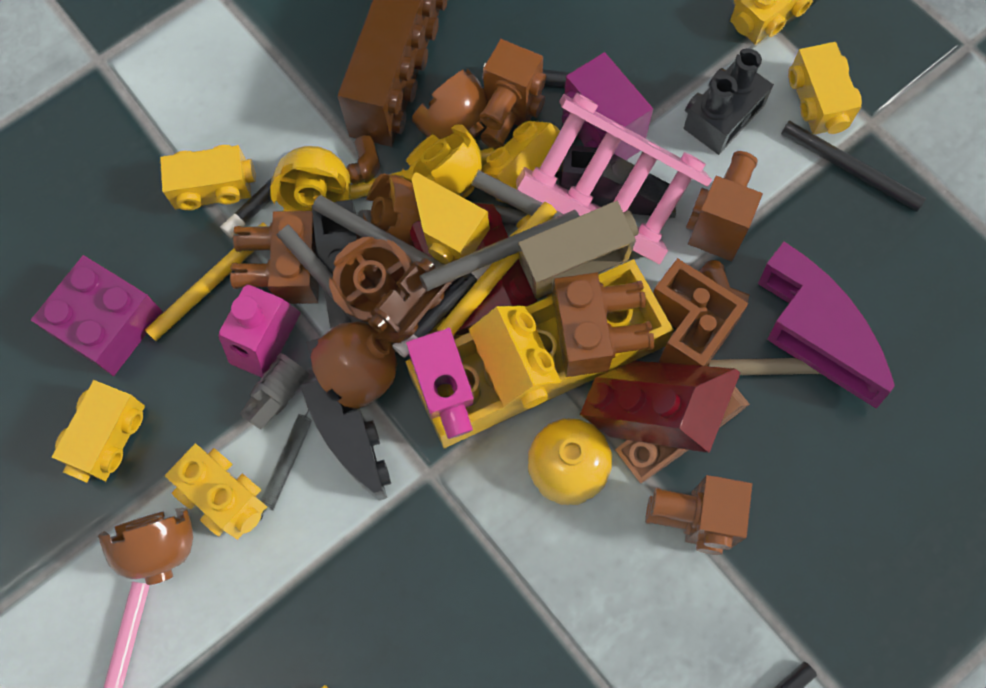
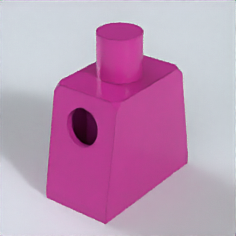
[218,284,301,378]
[406,327,474,439]

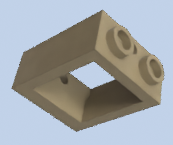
[518,200,639,300]

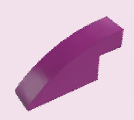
[758,242,895,409]

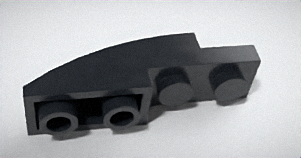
[300,338,392,501]

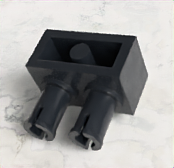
[683,48,774,155]

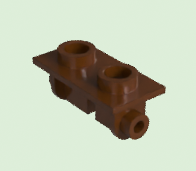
[369,258,453,343]

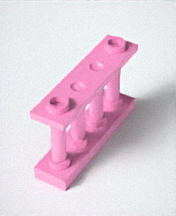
[516,93,712,265]

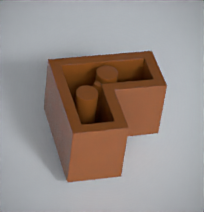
[653,258,749,366]

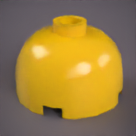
[401,124,482,198]
[270,146,350,211]
[528,418,612,505]

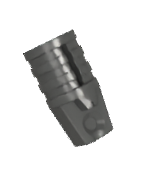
[240,353,310,429]

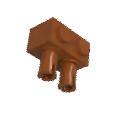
[480,39,547,149]
[686,151,763,262]
[230,211,319,304]
[552,272,654,377]
[645,475,753,555]

